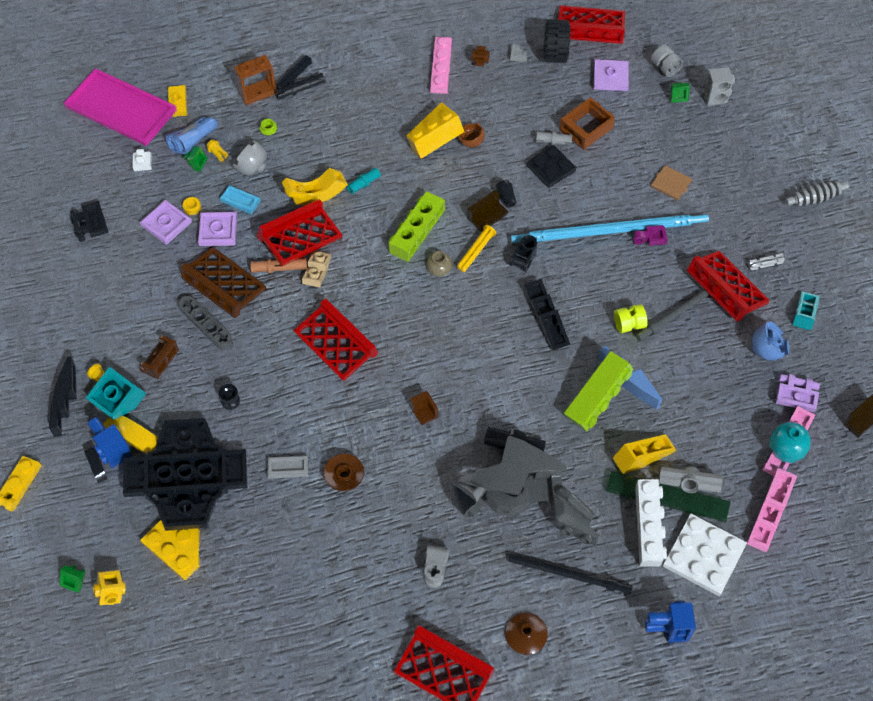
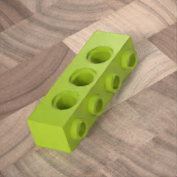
[388,191,445,262]

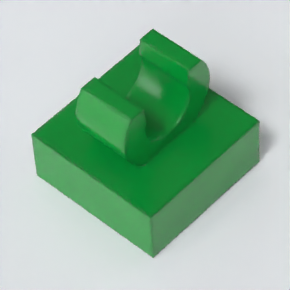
[670,82,690,103]
[183,146,208,172]
[59,565,85,593]

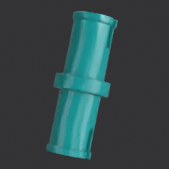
[346,167,381,195]

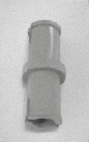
[536,131,572,146]

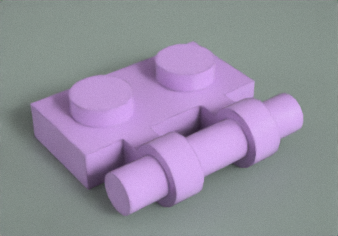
[776,374,820,413]

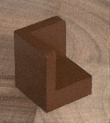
[410,391,439,425]

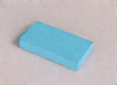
[220,185,261,215]

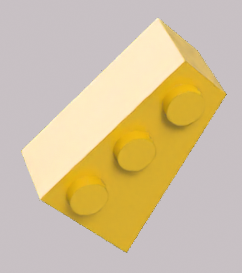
[406,102,464,159]

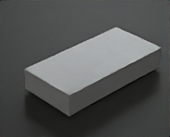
[268,456,309,479]

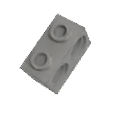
[703,67,735,106]

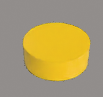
[182,197,201,215]

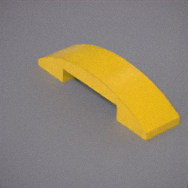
[103,416,158,454]

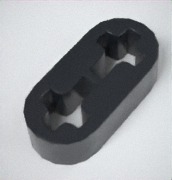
[84,447,108,484]

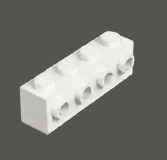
[635,479,667,566]

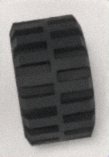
[544,19,570,63]

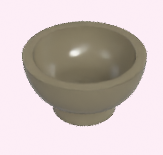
[426,251,453,276]

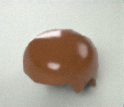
[458,123,485,148]

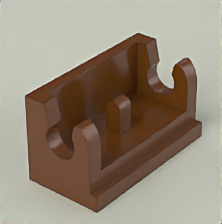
[139,335,179,380]

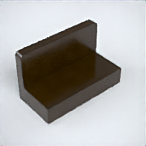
[467,190,508,232]
[843,394,873,438]

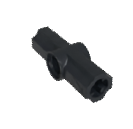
[484,426,546,452]

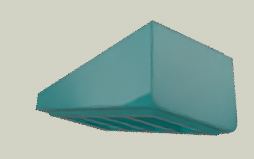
[793,291,820,330]

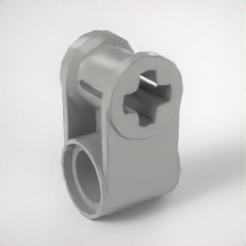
[424,545,449,588]

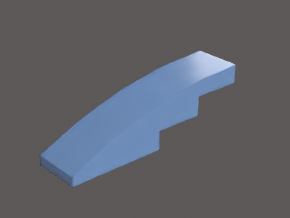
[598,346,662,409]

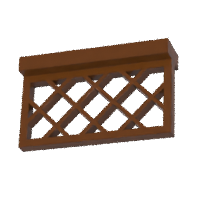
[181,247,266,318]

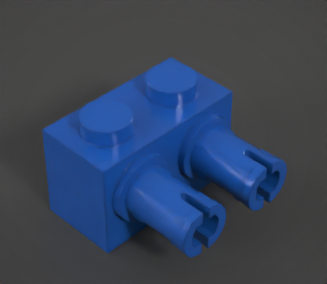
[88,417,132,469]
[645,601,696,642]

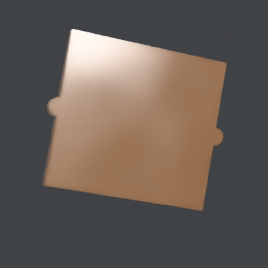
[651,165,692,201]

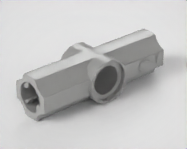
[659,467,723,493]

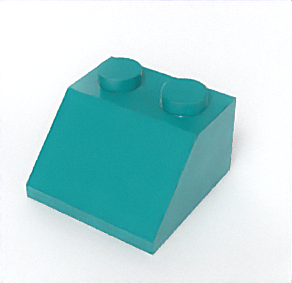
[86,367,147,420]

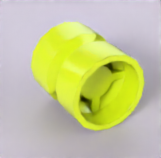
[614,304,647,334]

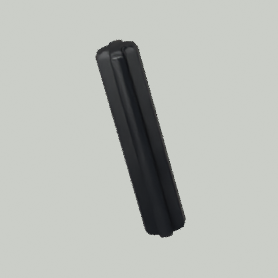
[275,55,312,89]

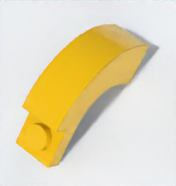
[282,167,348,206]

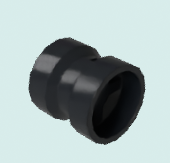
[218,384,240,410]

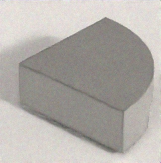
[510,44,527,62]

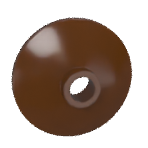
[324,454,364,491]
[505,613,548,655]

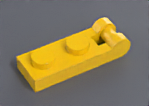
[0,456,42,512]

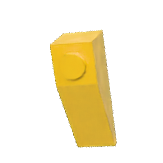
[613,434,676,474]

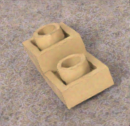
[302,251,331,288]

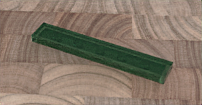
[606,471,730,523]

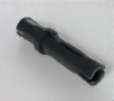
[274,72,326,100]

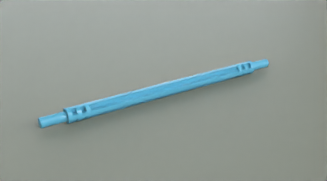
[511,214,709,243]

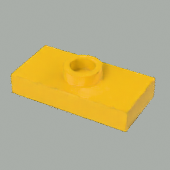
[168,85,187,117]

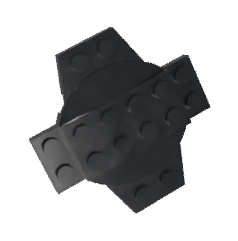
[123,418,248,531]

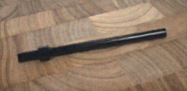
[509,554,633,594]

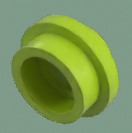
[260,119,277,135]

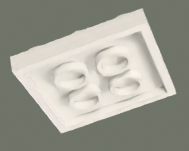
[663,514,747,597]

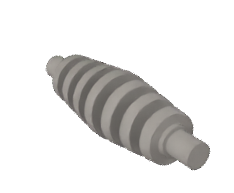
[785,181,849,207]

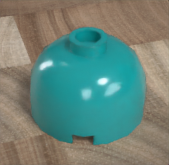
[769,422,811,463]

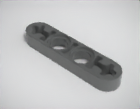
[179,296,233,350]

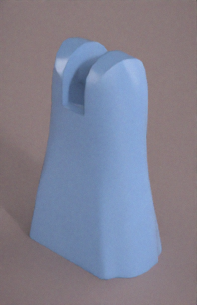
[165,117,218,154]

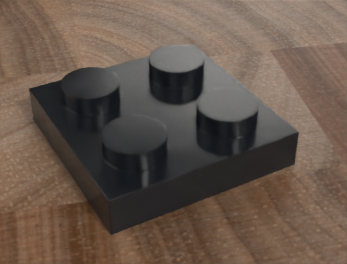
[526,145,576,189]

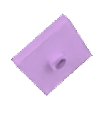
[594,59,628,91]
[140,200,192,245]
[198,212,237,246]

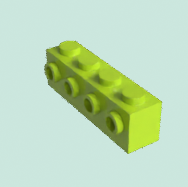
[564,351,633,432]

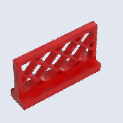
[558,5,625,44]
[257,199,343,266]
[686,251,770,321]
[293,298,379,382]
[394,625,495,701]

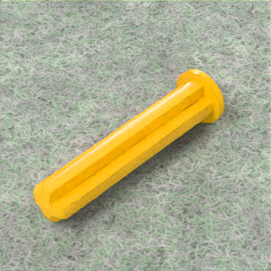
[457,225,496,272]

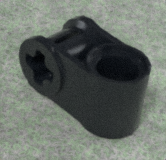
[509,235,537,272]

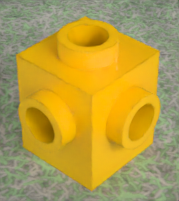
[93,570,125,605]

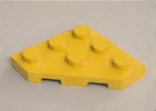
[140,520,200,581]

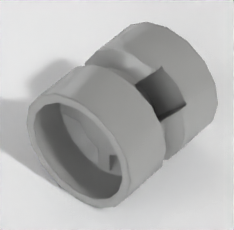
[651,45,683,77]

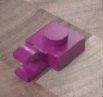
[633,225,668,246]

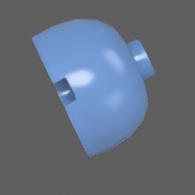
[752,322,790,361]

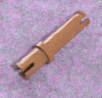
[251,258,307,273]

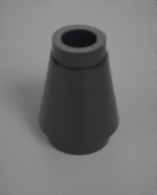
[496,180,517,208]

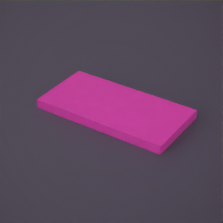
[64,68,177,146]

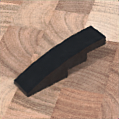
[523,279,570,351]
[49,356,77,437]

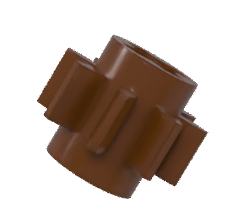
[472,45,490,67]

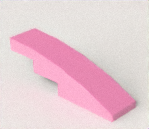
[747,468,797,552]

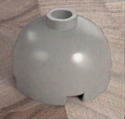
[233,140,267,176]

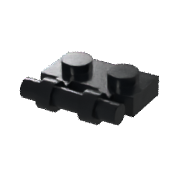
[70,201,109,242]

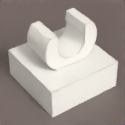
[133,149,152,171]

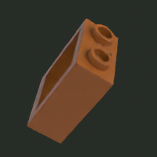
[234,54,276,106]
[559,97,615,150]

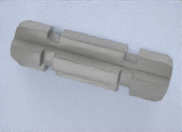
[748,253,785,270]

